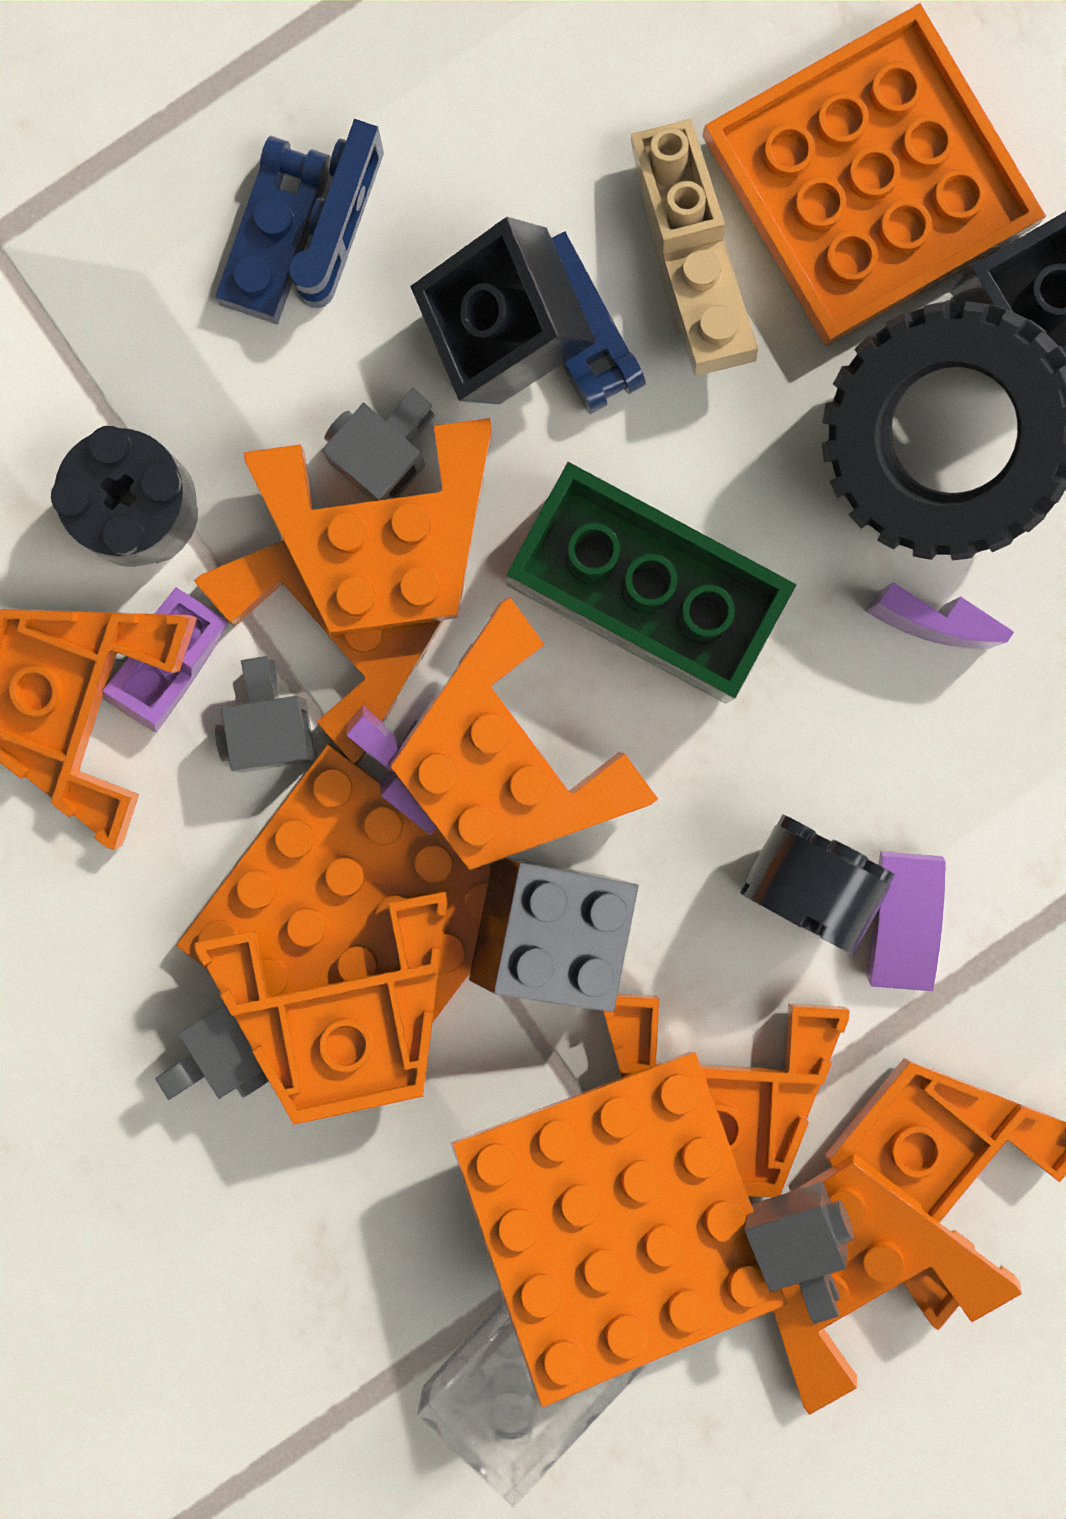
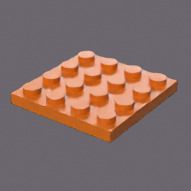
[702,3,1046,347]
[176,745,491,1023]
[450,1052,788,1408]

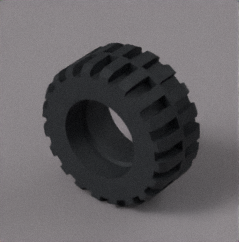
[821,301,1066,561]

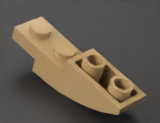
[631,119,758,376]

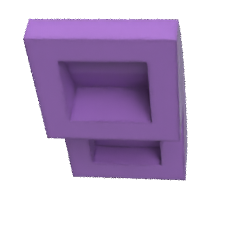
[866,582,1014,649]
[102,587,228,733]
[346,705,436,835]
[866,851,946,991]

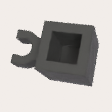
[322,387,435,501]
[215,656,316,773]
[155,1004,269,1101]
[744,1181,854,1324]

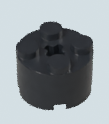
[51,426,198,567]
[740,814,895,955]

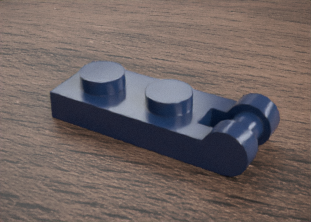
[289,118,384,308]
[215,136,331,325]
[552,231,646,414]

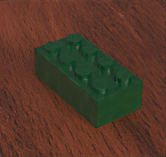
[506,462,797,704]

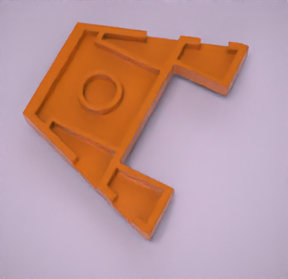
[244,418,492,636]
[194,540,445,764]
[389,597,658,870]
[0,609,197,850]
[194,891,447,1125]
[603,993,850,1198]
[824,1058,1066,1331]
[773,1154,1022,1415]

